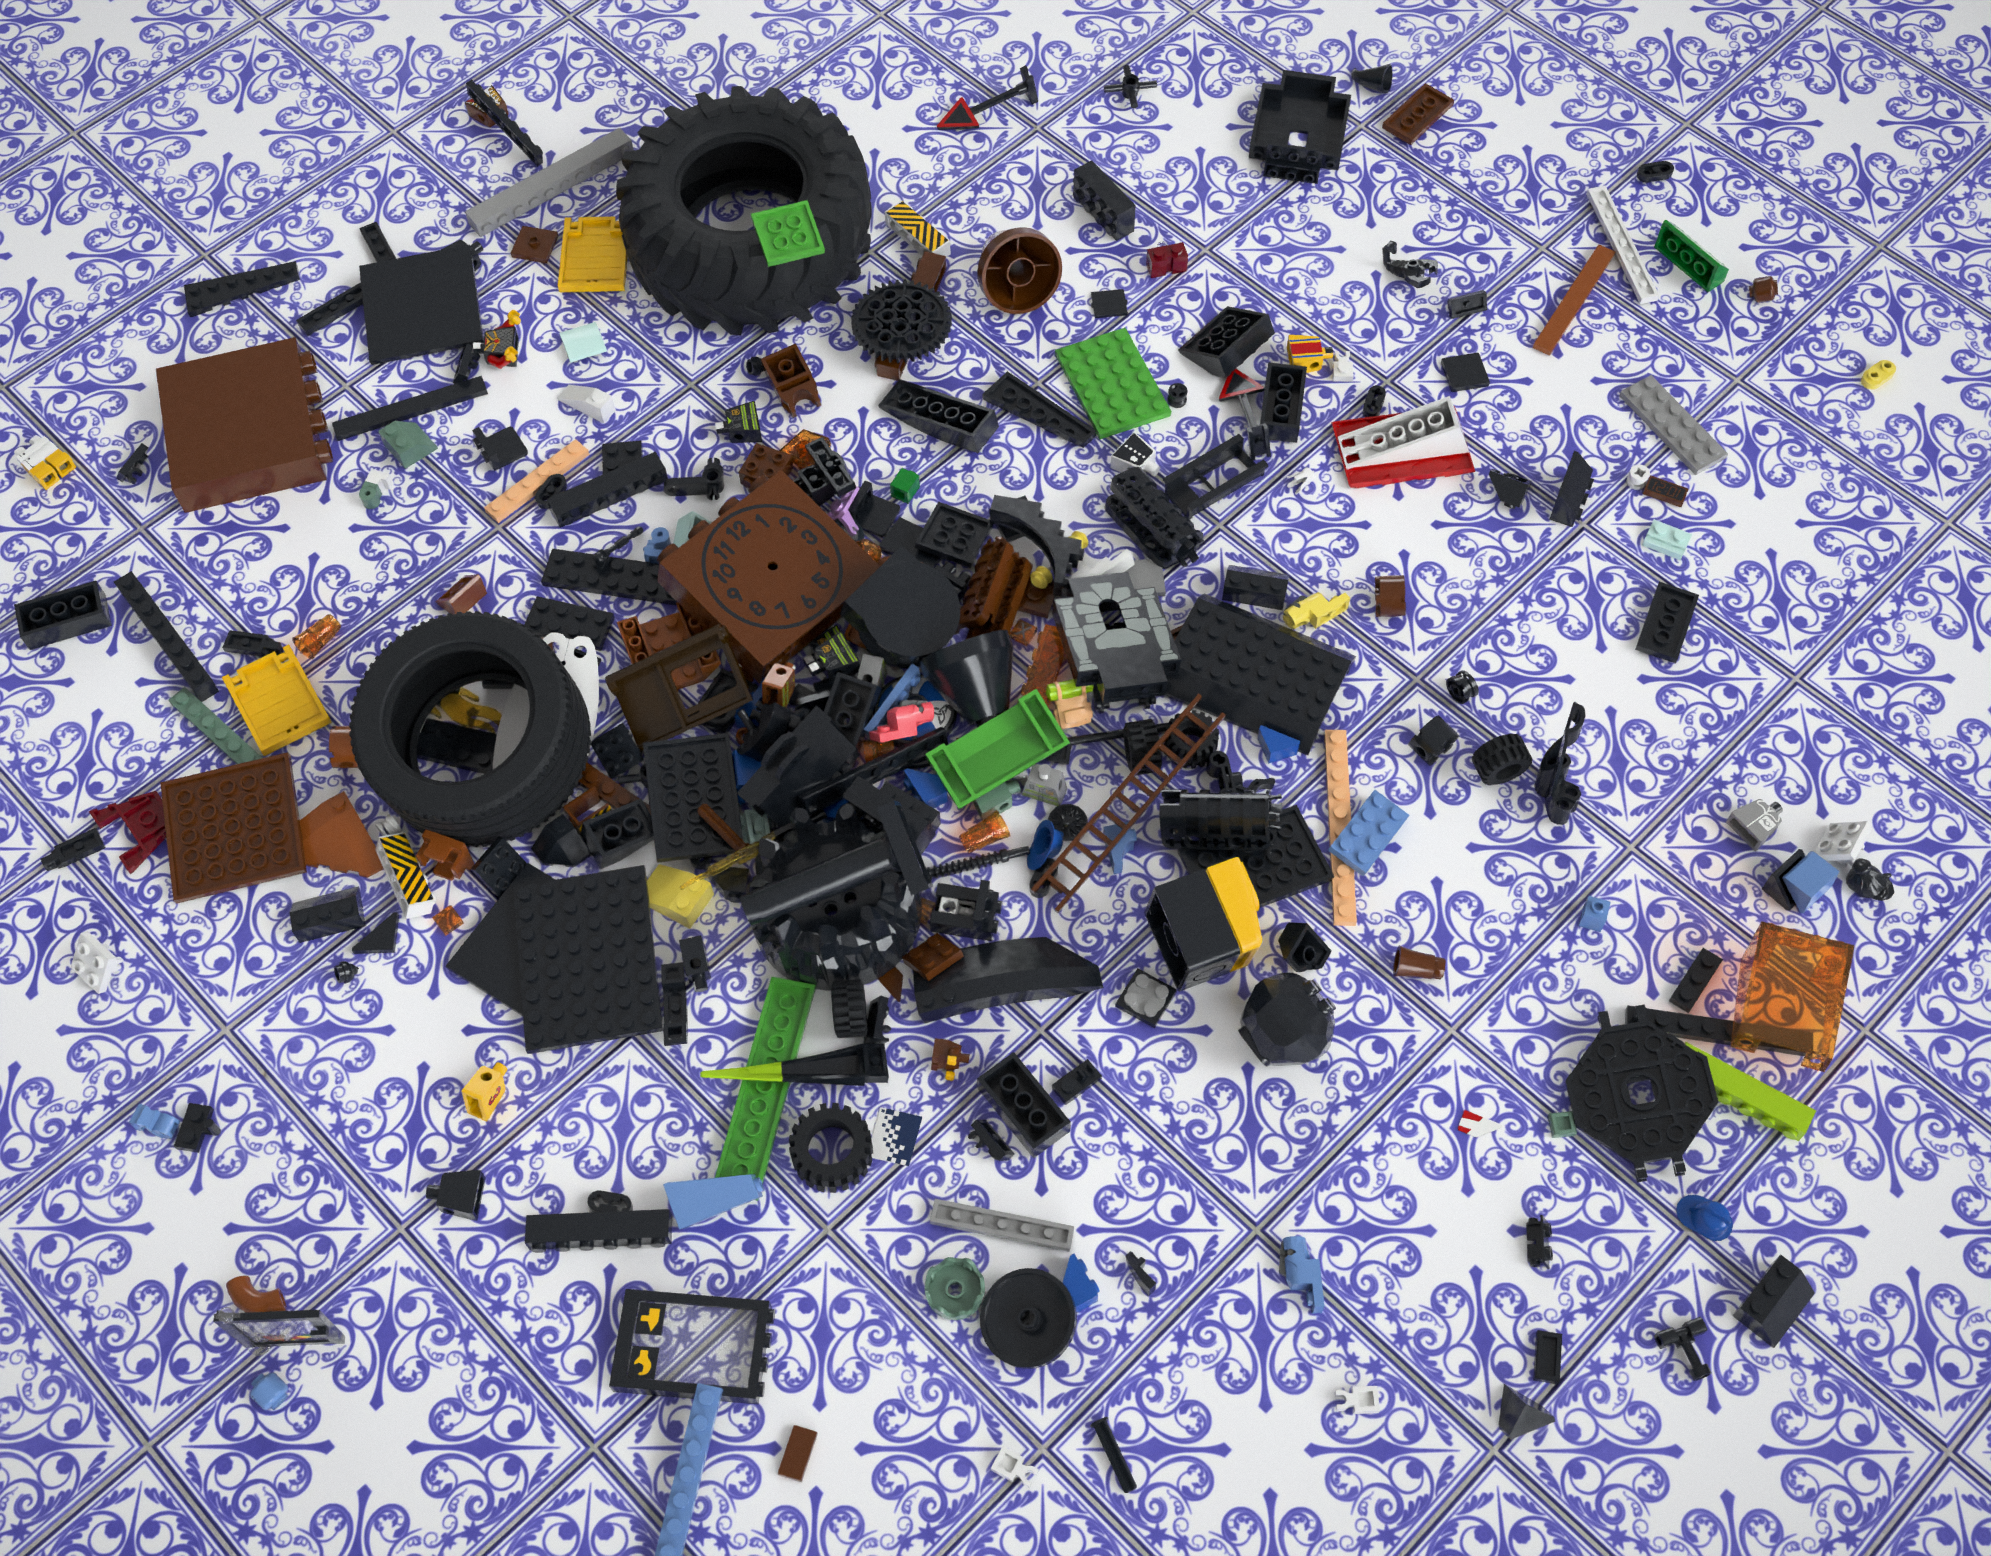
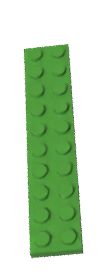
[715,977,816,1201]

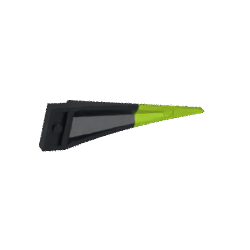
[700,1044,889,1086]

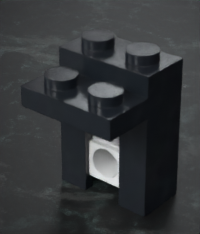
[930,880,1003,941]

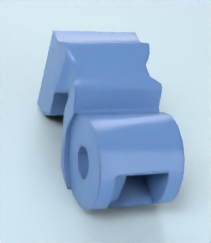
[643,527,671,564]
[129,1103,180,1139]

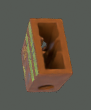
[762,662,796,708]

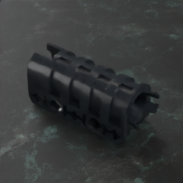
[1104,467,1204,569]
[1159,789,1282,850]

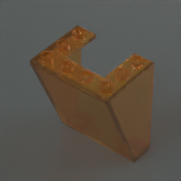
[1731,921,1854,1072]

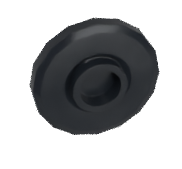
[1048,804,1088,841]

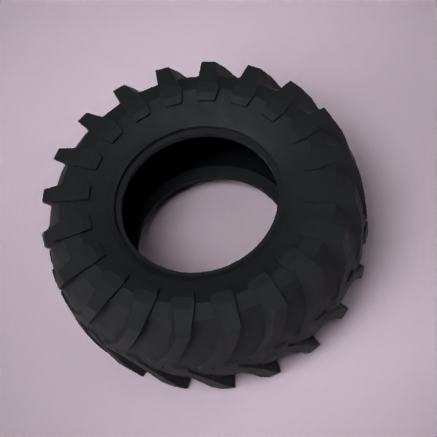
[616,86,872,335]

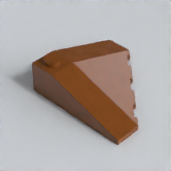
[300,791,384,878]

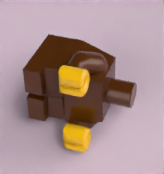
[931,1038,970,1081]

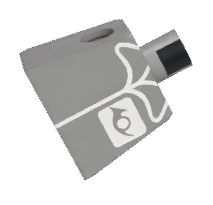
[1726,799,1783,852]

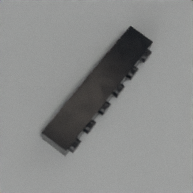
[547,451,668,528]
[525,1209,673,1253]

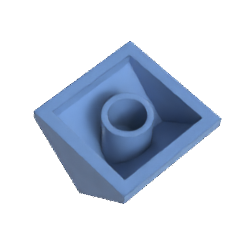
[1782,851,1840,913]

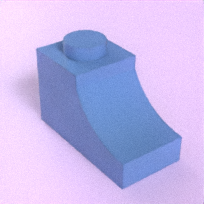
[1103,821,1137,874]

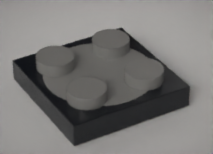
[1115,968,1177,1028]

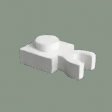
[1332,351,1354,382]
[1334,1386,1380,1414]
[991,1446,1039,1489]

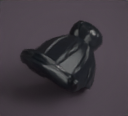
[1846,858,1895,901]

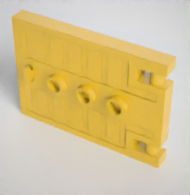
[558,216,628,292]
[222,644,332,756]

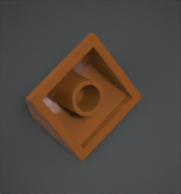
[435,574,487,614]

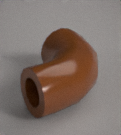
[226,1276,287,1312]

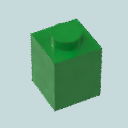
[890,468,920,504]

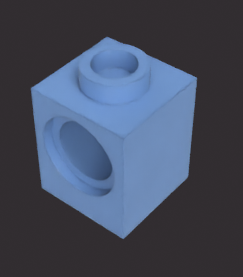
[1578,896,1611,932]

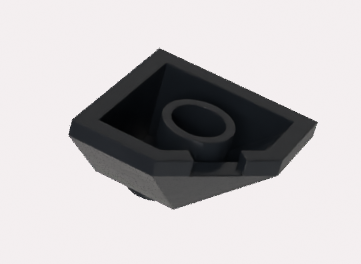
[1489,469,1532,509]
[531,814,592,867]
[1278,922,1332,972]

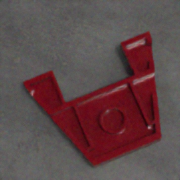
[89,791,166,874]

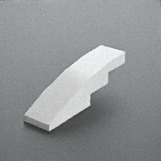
[1057,549,1135,599]

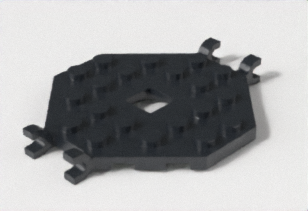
[1565,1004,1718,1183]

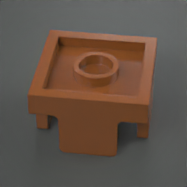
[416,829,474,881]

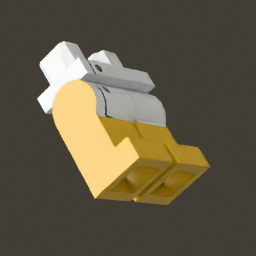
[14,435,76,490]

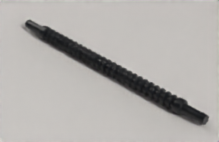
[927,846,1030,880]

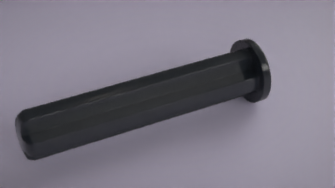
[1090,1417,1137,1493]

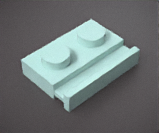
[1642,519,1692,560]

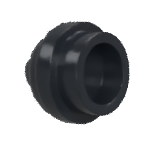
[746,356,764,376]
[334,961,359,984]

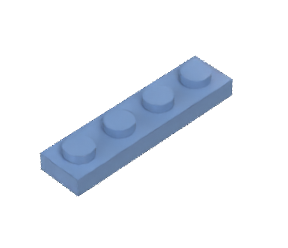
[864,664,921,741]

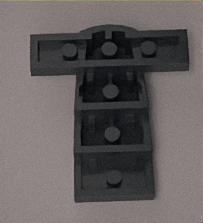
[793,437,856,507]

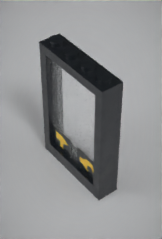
[609,1289,775,1405]

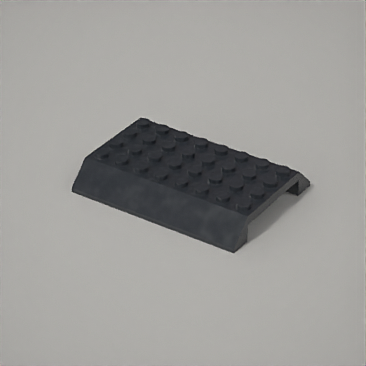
[1165,593,1356,755]

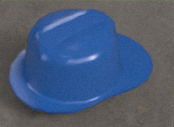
[1027,820,1063,870]
[1676,1195,1733,1241]

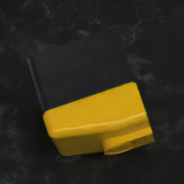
[1144,857,1262,992]

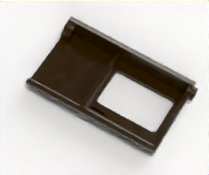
[605,624,753,752]

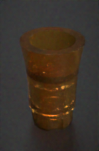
[292,614,341,659]
[959,810,1011,854]

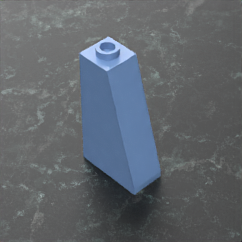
[663,1174,764,1229]

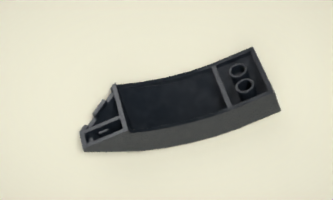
[913,937,1104,1023]

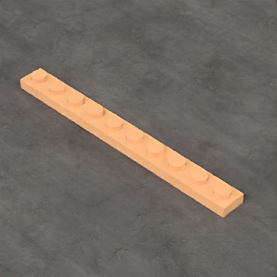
[1324,730,1357,926]

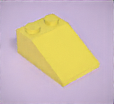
[647,864,714,929]

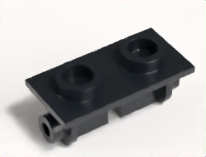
[1526,1215,1553,1269]

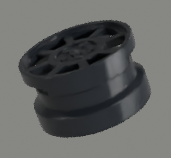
[1446,670,1479,704]

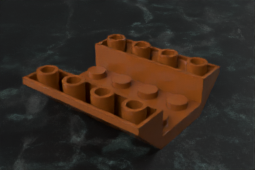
[617,602,721,690]

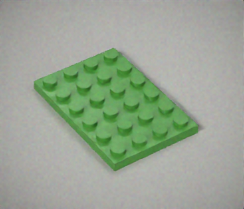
[1055,327,1172,440]

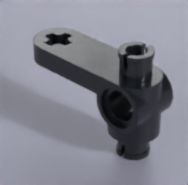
[664,458,724,500]

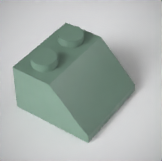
[378,421,438,469]

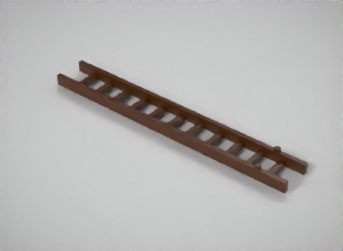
[1031,693,1226,913]

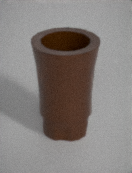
[1393,945,1446,980]

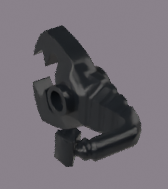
[1382,240,1438,288]

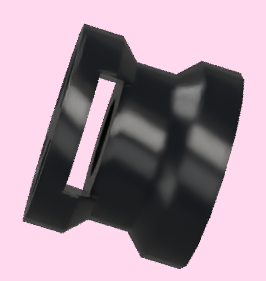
[1168,383,1188,408]

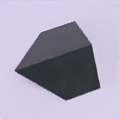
[1498,1384,1555,1440]

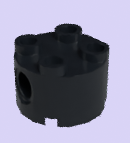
[1408,715,1460,766]

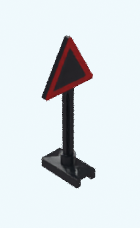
[937,65,1039,130]
[1219,369,1271,461]

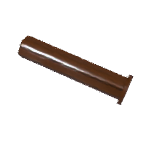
[697,803,751,857]

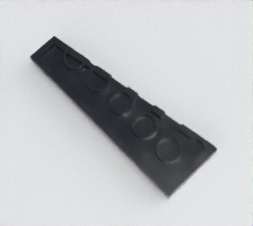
[982,371,1096,448]

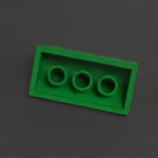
[1654,220,1729,292]

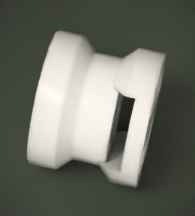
[1626,464,1650,490]
[375,814,402,836]

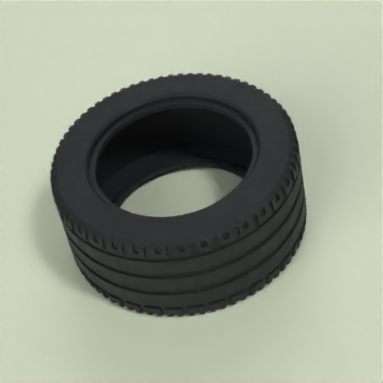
[349,611,591,847]

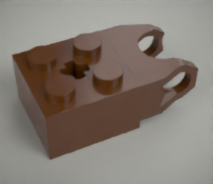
[761,343,821,418]

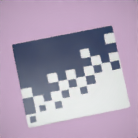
[871,1107,922,1166]

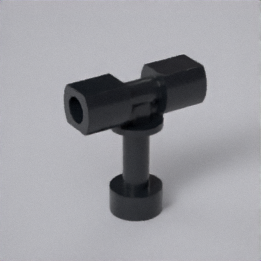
[1654,1317,1712,1381]

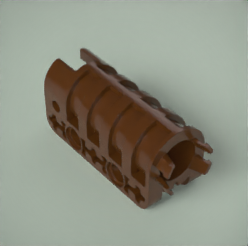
[954,536,1033,640]

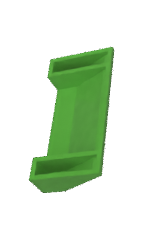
[926,689,1070,809]

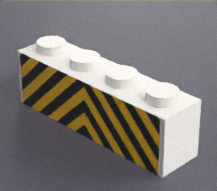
[885,200,951,257]
[375,832,436,919]

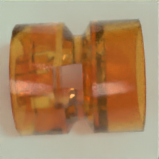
[863,739,894,763]

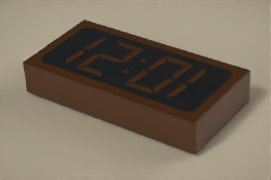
[1643,475,1689,507]

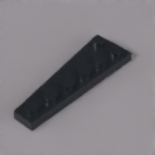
[184,261,300,317]

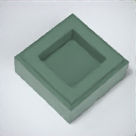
[1548,1111,1577,1138]

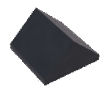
[1762,849,1805,911]

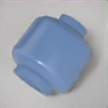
[250,1372,288,1410]

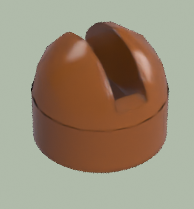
[736,727,748,745]

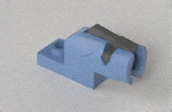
[1279,1236,1325,1314]

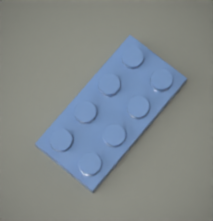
[1328,790,1410,876]

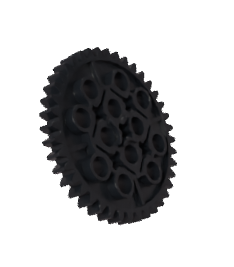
[851,279,952,363]

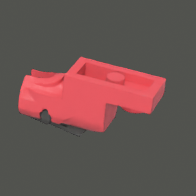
[869,700,934,743]

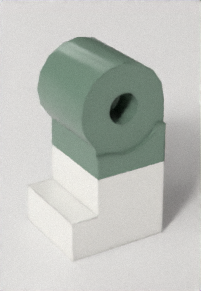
[359,469,394,509]

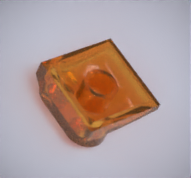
[779,429,831,470]

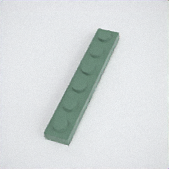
[168,687,263,764]

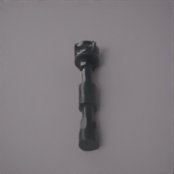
[593,526,643,564]

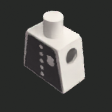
[1110,432,1160,477]

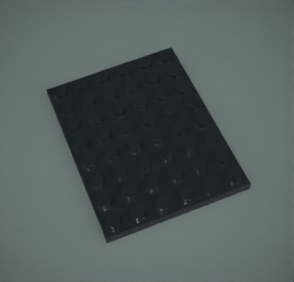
[513,865,663,1054]

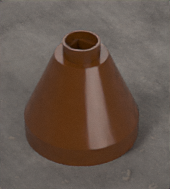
[977,227,1062,314]

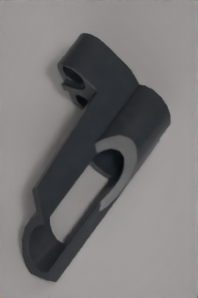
[1534,701,1586,825]

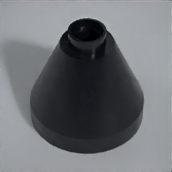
[919,630,1013,728]

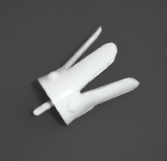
[1287,467,1315,495]

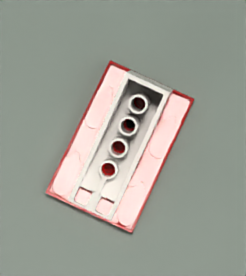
[1331,396,1476,488]

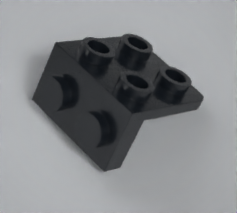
[472,426,528,471]
[848,481,900,537]

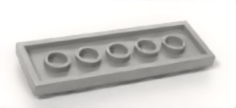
[1619,375,1728,475]

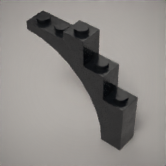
[990,495,1085,597]

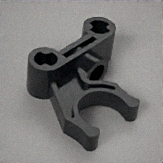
[1206,751,1275,793]

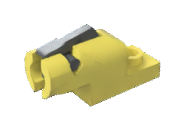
[1283,592,1350,630]

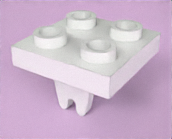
[1815,821,1872,867]
[70,931,123,994]

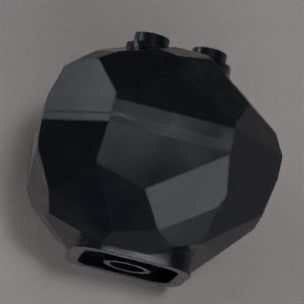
[1238,973,1336,1067]

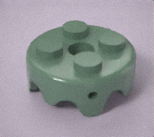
[925,1257,985,1320]

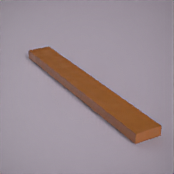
[1533,244,1616,356]

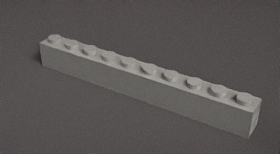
[465,128,634,237]

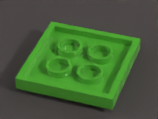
[751,200,825,267]

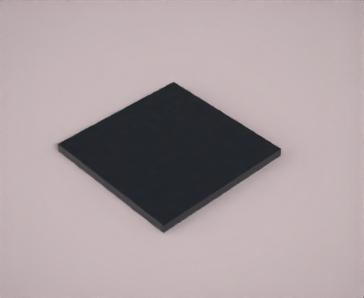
[359,244,484,365]
[446,863,556,1017]

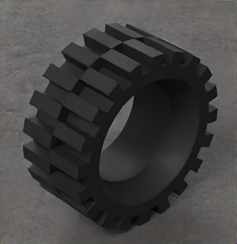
[789,1103,873,1193]

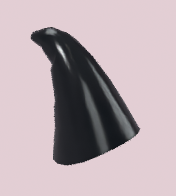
[1351,63,1393,94]

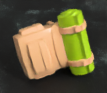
[1045,679,1093,729]

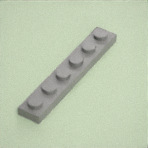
[930,1199,1074,1252]

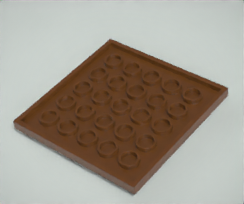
[160,752,307,904]

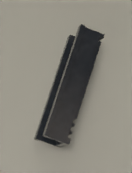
[1163,434,1268,519]

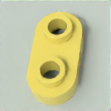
[1861,360,1896,390]

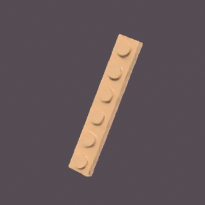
[484,439,590,523]

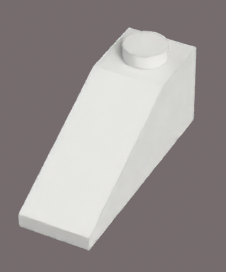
[557,385,616,424]

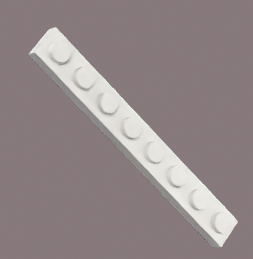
[1586,186,1660,304]

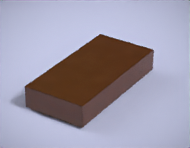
[777,1425,818,1483]

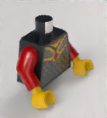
[473,310,521,369]

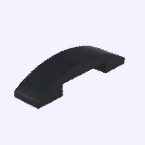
[661,962,688,1046]

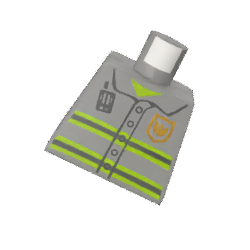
[857,654,887,689]
[1022,763,1067,806]

